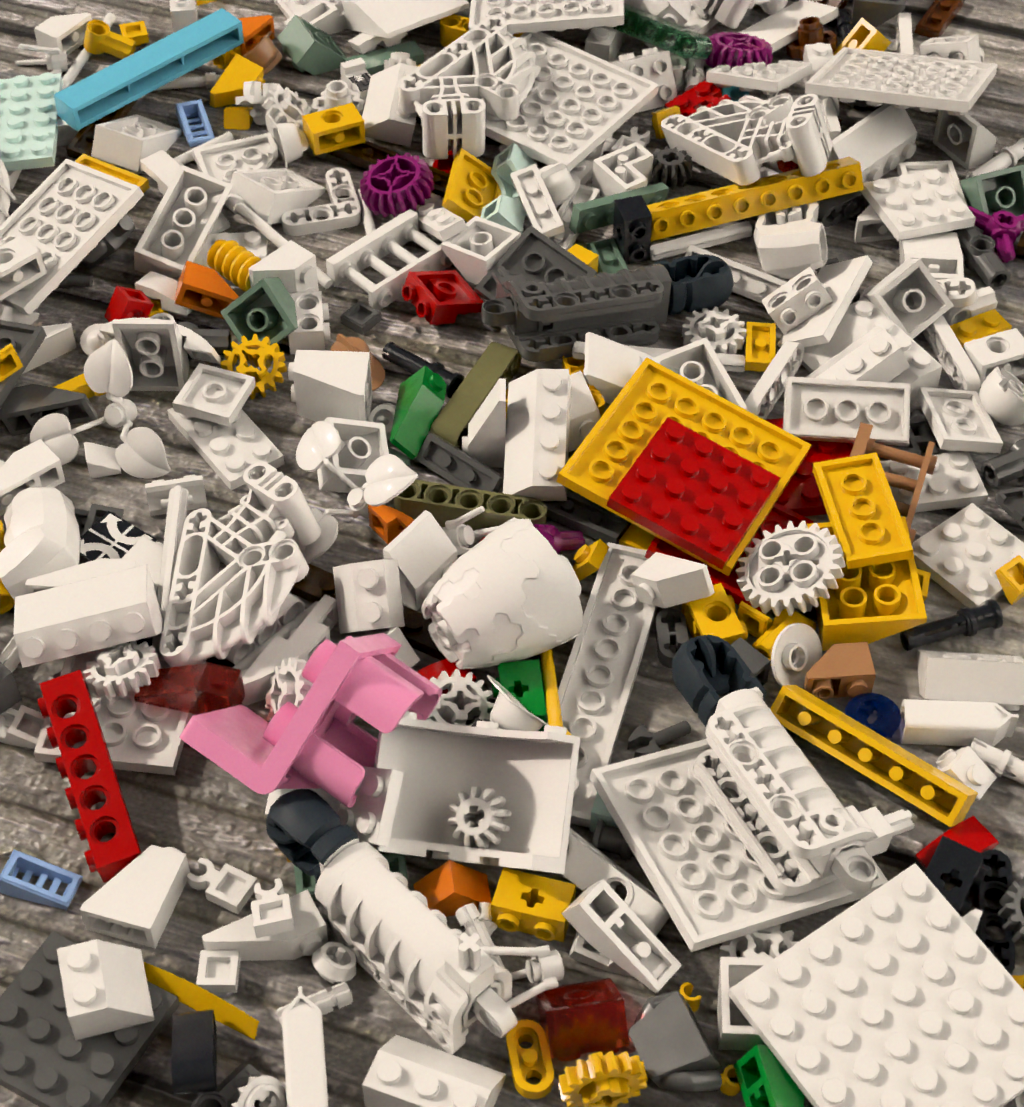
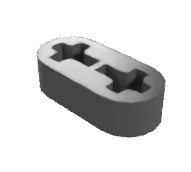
[655,608,689,668]

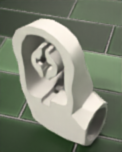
[754,202,828,279]
[0,487,81,600]

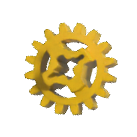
[220,334,287,399]
[558,1051,648,1107]

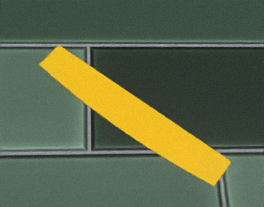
[143,961,259,1040]

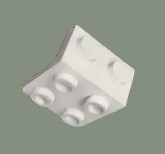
[610,47,677,113]

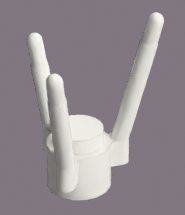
[15,44,68,75]
[442,506,498,555]
[481,945,564,1008]

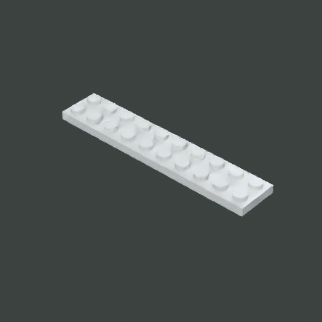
[547,542,658,828]

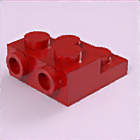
[402,270,484,325]

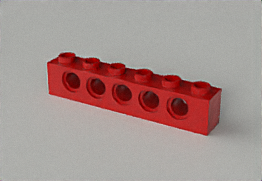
[37,669,142,883]

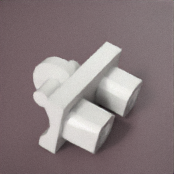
[236,81,280,125]
[145,474,208,516]

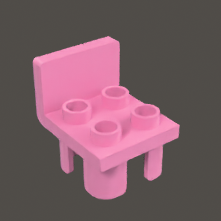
[180,633,442,808]

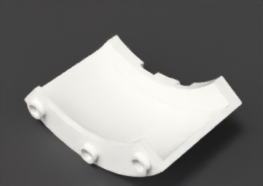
[372,711,581,874]

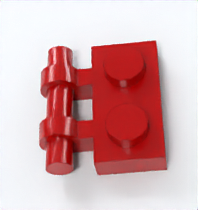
[664,80,731,117]

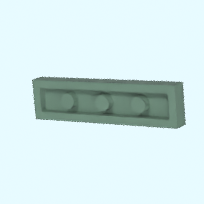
[569,182,669,234]

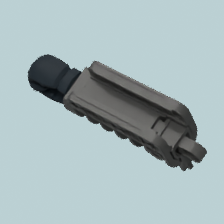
[481,254,734,362]

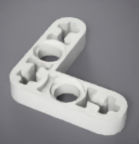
[282,168,361,236]

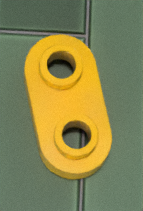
[506,1020,554,1100]

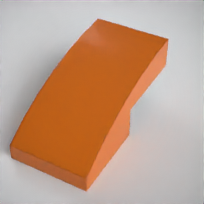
[368,504,414,544]

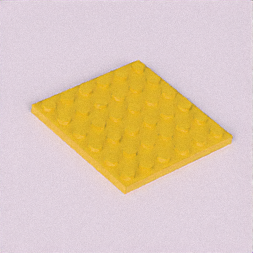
[556,357,811,576]

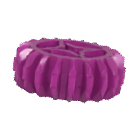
[703,31,773,70]
[359,152,434,218]

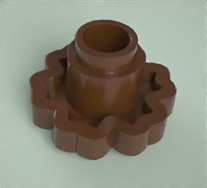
[786,17,837,60]

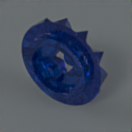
[845,693,901,738]

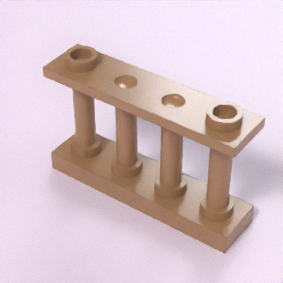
[829,422,938,545]

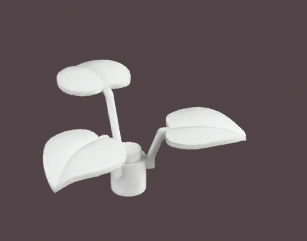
[29,339,171,479]
[296,421,419,564]

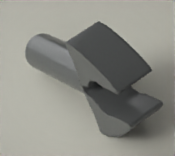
[628,721,691,758]

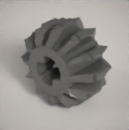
[652,146,693,190]

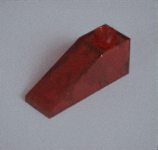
[134,663,245,715]

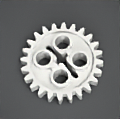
[736,521,846,616]

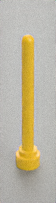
[539,649,571,735]

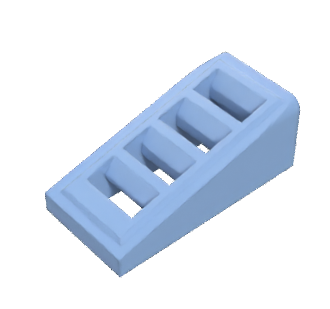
[176,99,215,147]
[0,849,83,910]

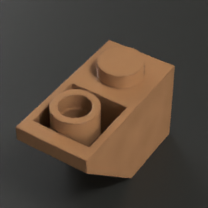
[803,642,876,700]

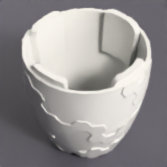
[422,517,583,670]

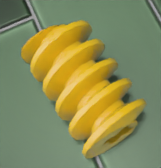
[207,239,261,292]

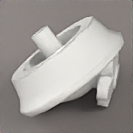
[80,324,108,356]
[368,403,396,440]
[312,942,356,984]

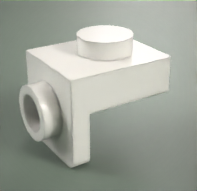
[936,746,997,803]

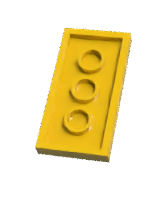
[813,452,913,570]

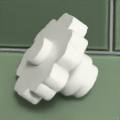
[312,80,365,116]

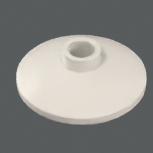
[771,623,822,689]

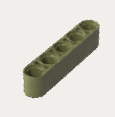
[429,341,522,450]
[393,480,547,531]

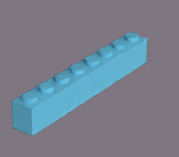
[54,8,244,131]

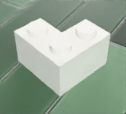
[592,142,653,197]

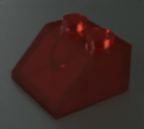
[535,978,630,1061]

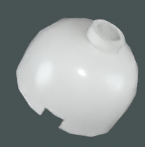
[979,367,1024,427]

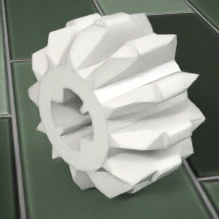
[447,786,512,849]

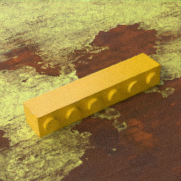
[770,685,978,827]

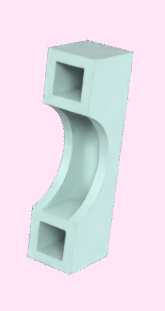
[481,143,537,234]

